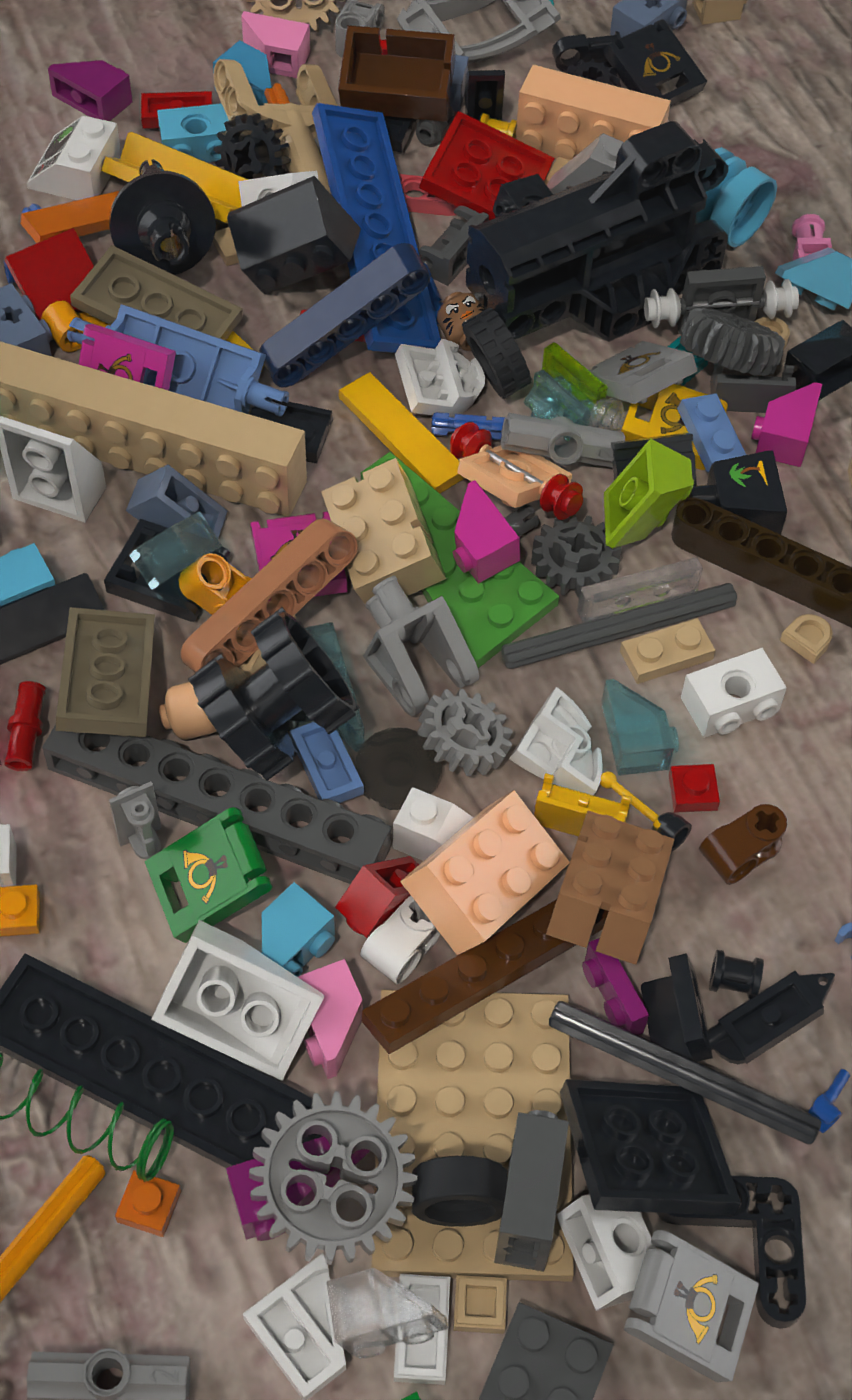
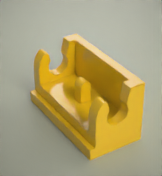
[534,773,632,837]

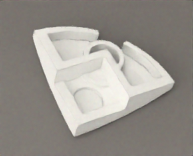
[509,687,603,795]

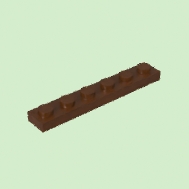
[362,899,609,1054]

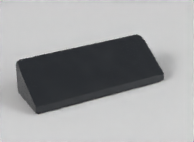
[0,573,104,665]

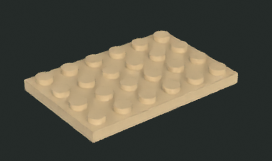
[371,990,574,1282]

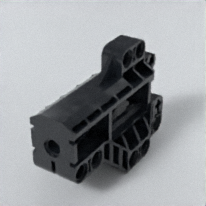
[466,121,729,342]

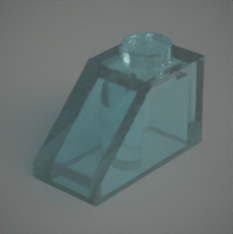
[129,511,222,590]
[601,679,679,776]

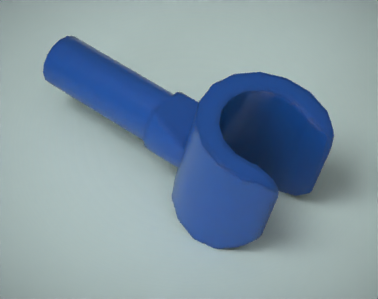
[808,1069,850,1133]

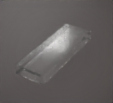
[577,557,703,623]

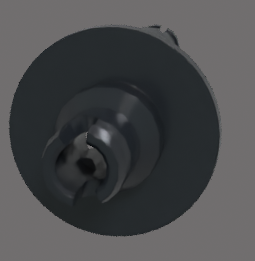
[109,159,216,275]

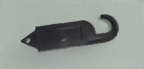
[707,970,835,1065]

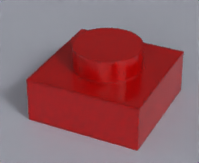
[669,764,720,813]

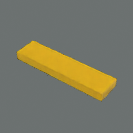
[339,372,465,494]

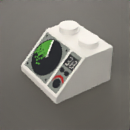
[27,115,121,200]

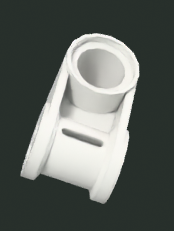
[360,895,440,985]

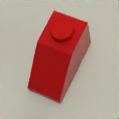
[335,856,419,938]

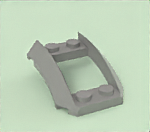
[397,0,561,64]

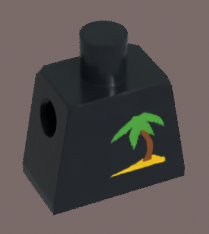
[687,450,787,535]

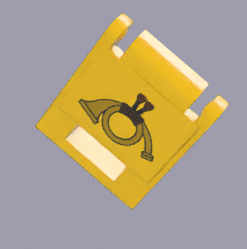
[621,384,728,470]

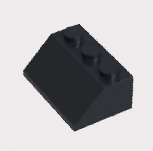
[227,176,361,295]

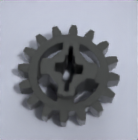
[531,515,622,597]

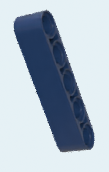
[259,243,431,387]

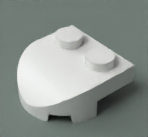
[395,339,485,417]

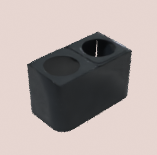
[784,320,852,401]

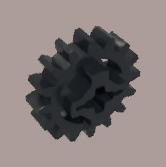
[214,113,291,179]

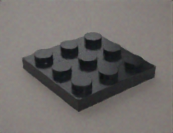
[560,1079,741,1216]

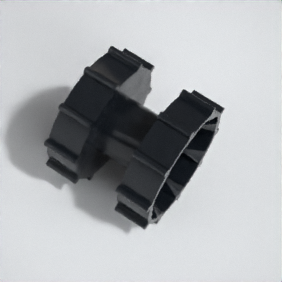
[188,607,360,781]

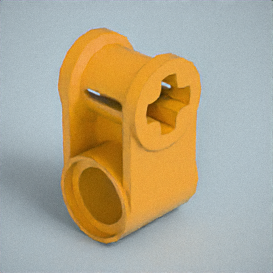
[178,553,252,630]

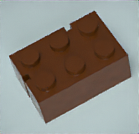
[338,25,456,122]

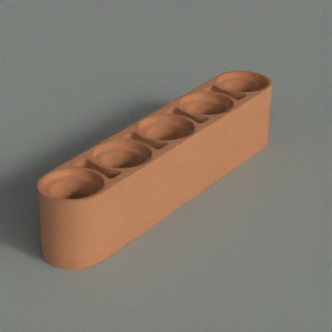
[181,519,358,672]

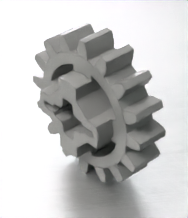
[417,689,513,776]

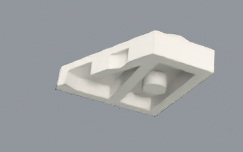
[243,1253,346,1400]

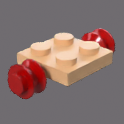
[450,422,583,520]

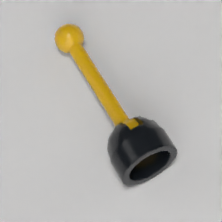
[600,771,692,852]

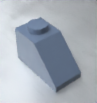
[126,465,228,543]

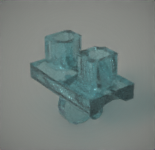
[524,370,597,442]

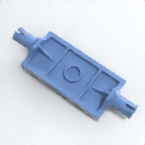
[67,304,289,416]

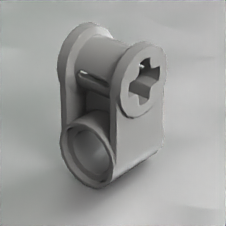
[335,0,385,58]

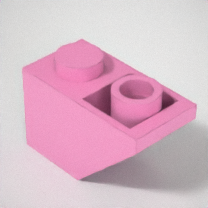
[241,11,310,78]
[298,959,363,1079]

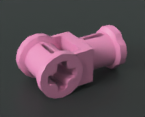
[792,214,834,260]

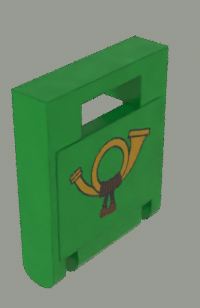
[144,807,273,943]

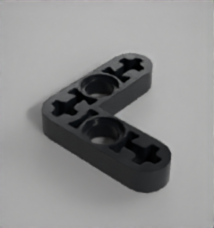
[657,1176,806,1329]

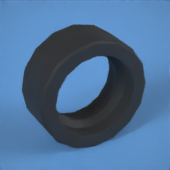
[412,1156,508,1227]

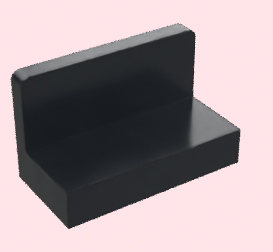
[641,953,713,1062]

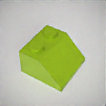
[604,438,694,549]

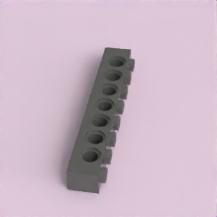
[42,725,391,884]

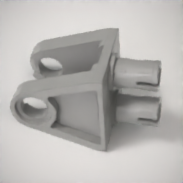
[363,576,479,717]

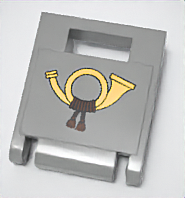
[580,341,697,404]
[624,1230,759,1382]

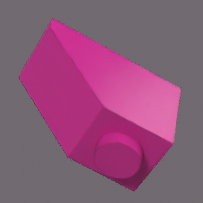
[751,382,822,467]
[453,480,520,584]

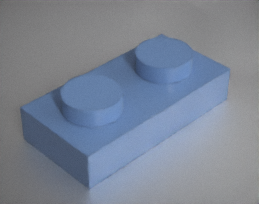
[677,393,746,473]
[290,722,364,803]

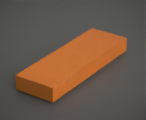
[20,191,119,243]

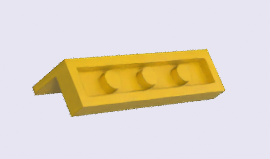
[101,132,249,223]

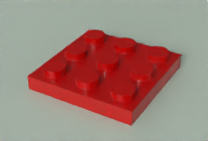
[418,111,555,220]

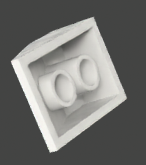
[0,416,106,523]
[151,920,324,1081]

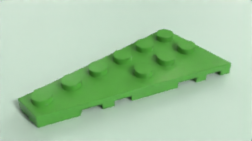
[361,452,559,668]

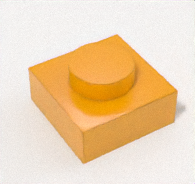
[0,884,40,937]

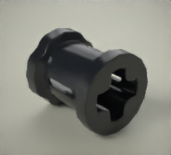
[709,950,764,999]

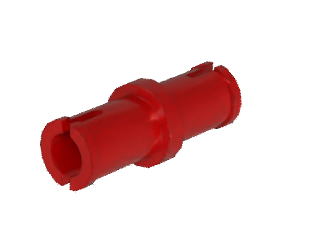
[4,681,46,771]

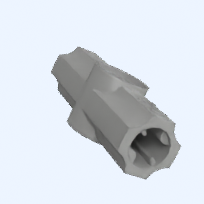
[500,413,625,468]
[26,1348,191,1400]

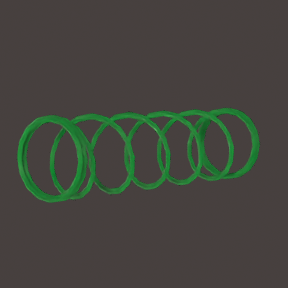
[0,1052,174,1182]

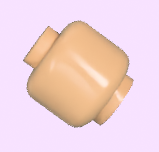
[159,682,217,740]

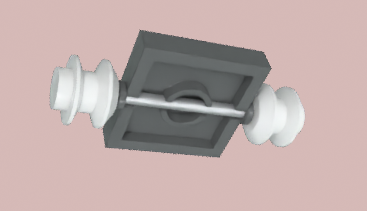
[644,266,799,334]

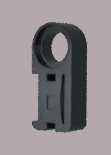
[552,31,621,72]

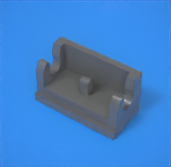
[418,206,489,286]
[710,364,796,413]

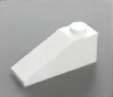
[393,787,474,861]

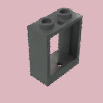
[494,1110,569,1272]

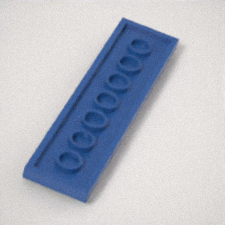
[312,103,441,353]

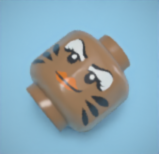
[437,292,485,351]

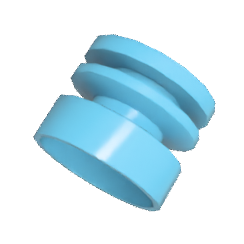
[695,147,777,247]

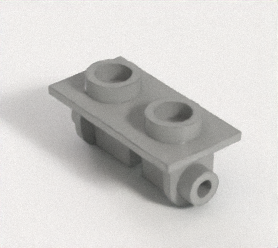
[109,781,161,860]

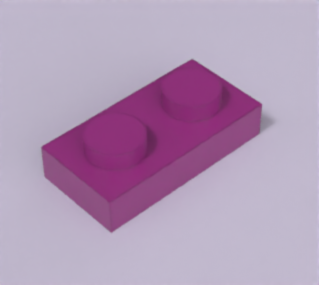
[582,938,649,1035]

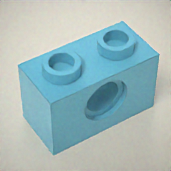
[157,103,229,163]

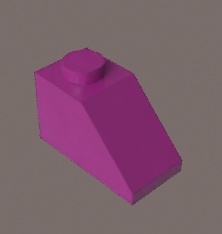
[48,60,133,121]

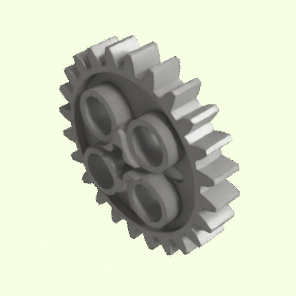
[249,1091,417,1265]

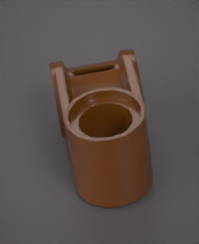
[699,804,787,885]

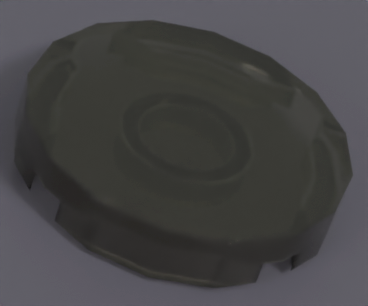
[356,728,442,810]

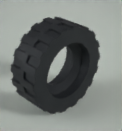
[462,307,532,399]

